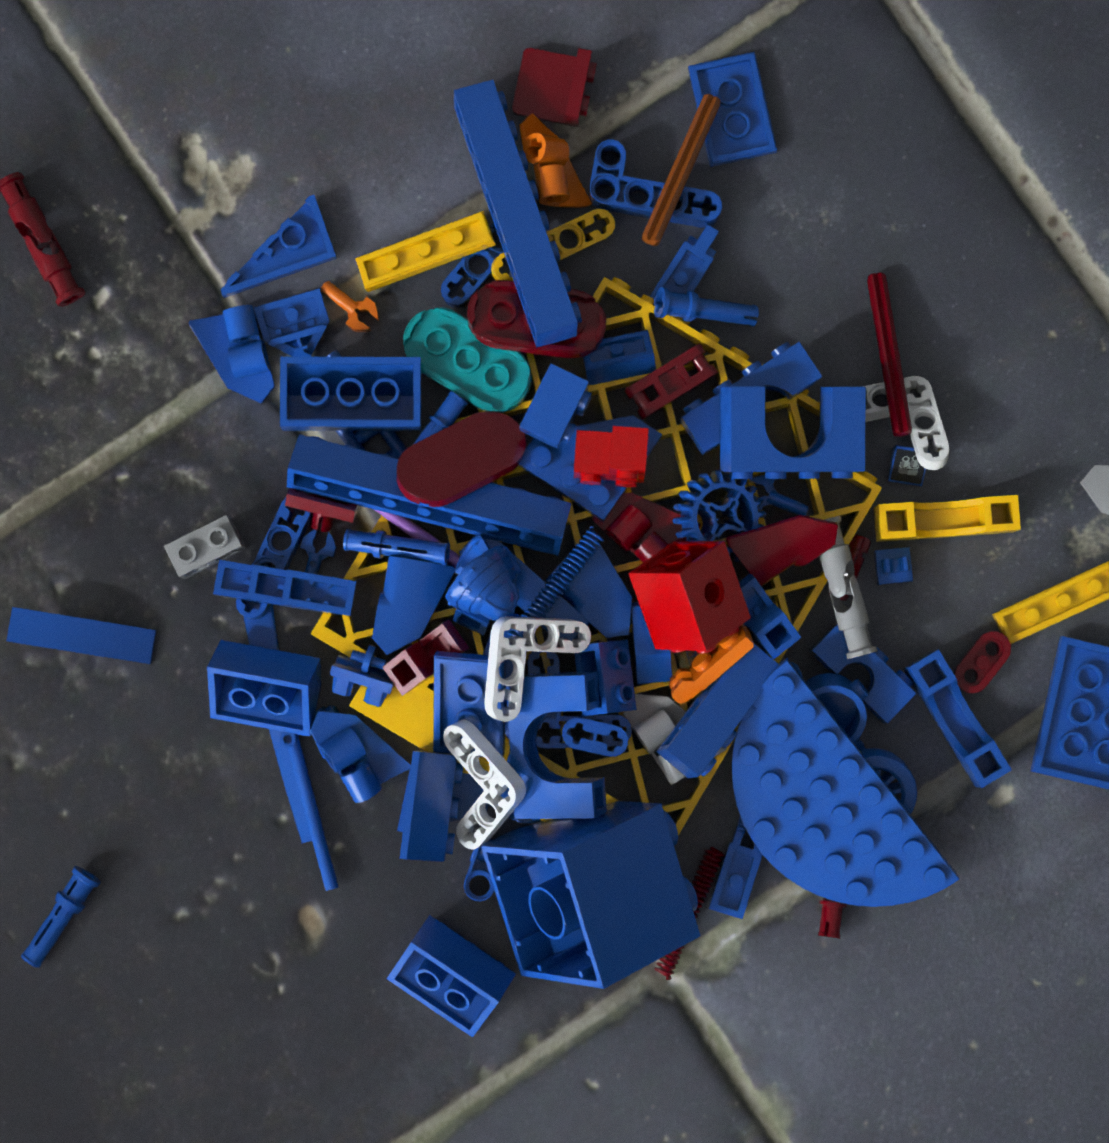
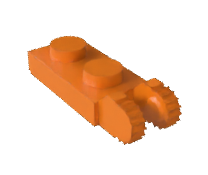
[669,624,754,704]

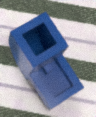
[739,574,802,659]

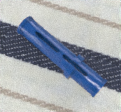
[343,529,450,565]

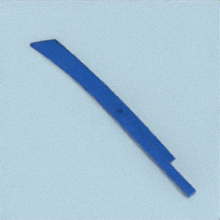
[244,563,339,891]

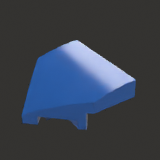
[254,288,330,357]

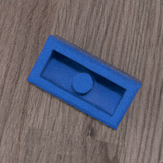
[583,330,656,385]

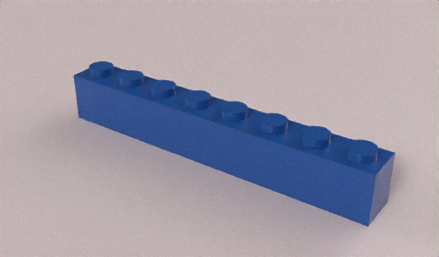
[454,80,582,348]
[287,434,571,556]

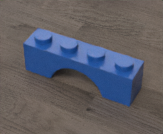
[680,341,822,456]
[903,649,1012,788]

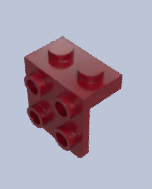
[512,48,597,127]

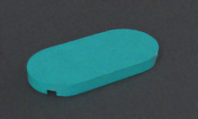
[403,307,532,413]

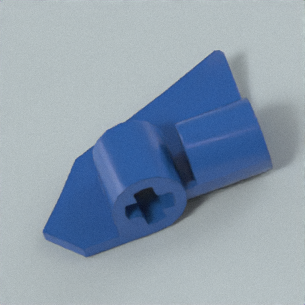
[188,305,275,404]
[546,534,632,638]
[372,556,455,655]
[310,710,411,803]

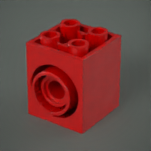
[628,541,751,654]

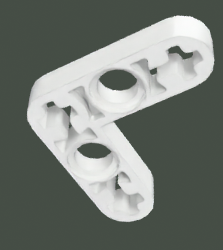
[862,376,949,470]
[485,616,591,722]
[443,720,526,849]

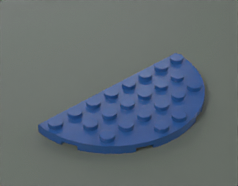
[732,658,959,907]

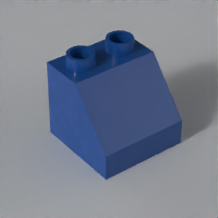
[481,801,701,989]

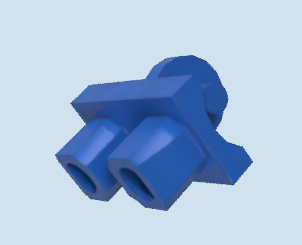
[330,645,395,707]

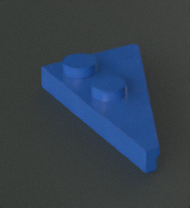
[220,195,337,298]

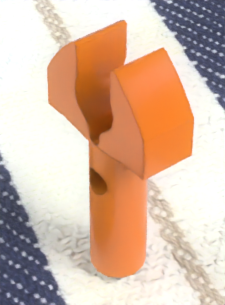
[321,281,379,332]

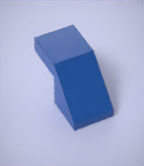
[631,602,672,684]

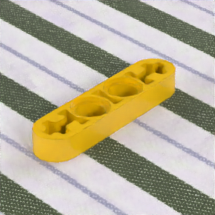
[491,208,615,281]

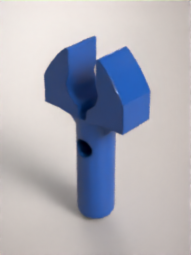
[749,475,809,516]
[300,530,337,574]

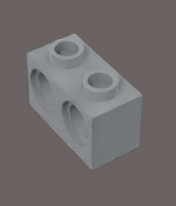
[164,515,246,579]

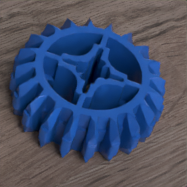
[672,470,767,562]

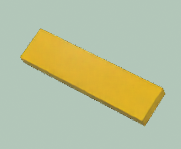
[355,211,496,292]
[992,561,1109,644]

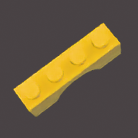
[873,495,1021,542]

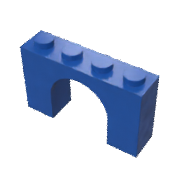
[720,386,866,479]
[505,671,607,819]

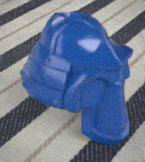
[445,535,522,620]

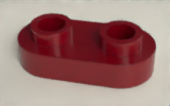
[953,631,1011,693]

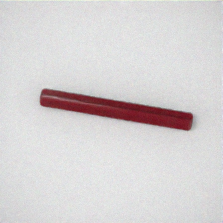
[867,272,912,437]

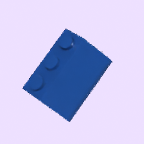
[207,640,321,737]
[400,750,464,862]
[386,915,516,1037]

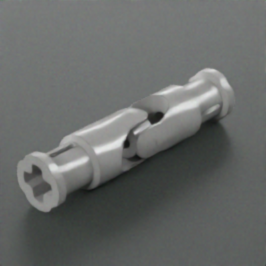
[819,516,878,659]

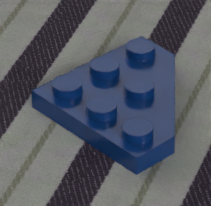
[518,415,662,522]

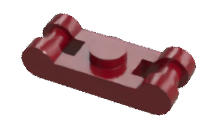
[624,343,719,420]

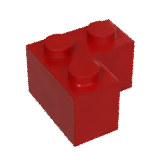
[574,426,649,487]

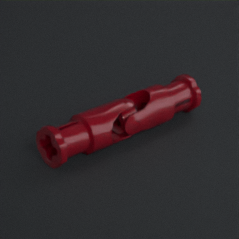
[0,172,86,307]

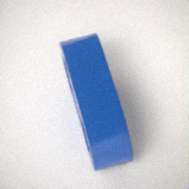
[562,718,628,757]

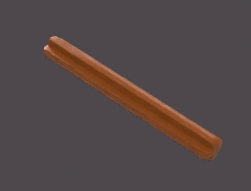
[642,94,721,246]

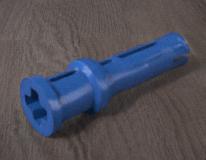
[653,287,759,327]
[21,866,101,968]

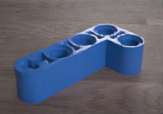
[589,139,722,228]

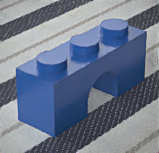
[809,622,917,724]

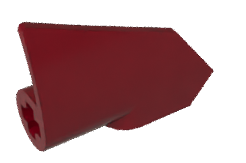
[592,492,701,563]
[726,515,838,586]

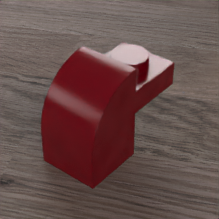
[382,619,469,696]

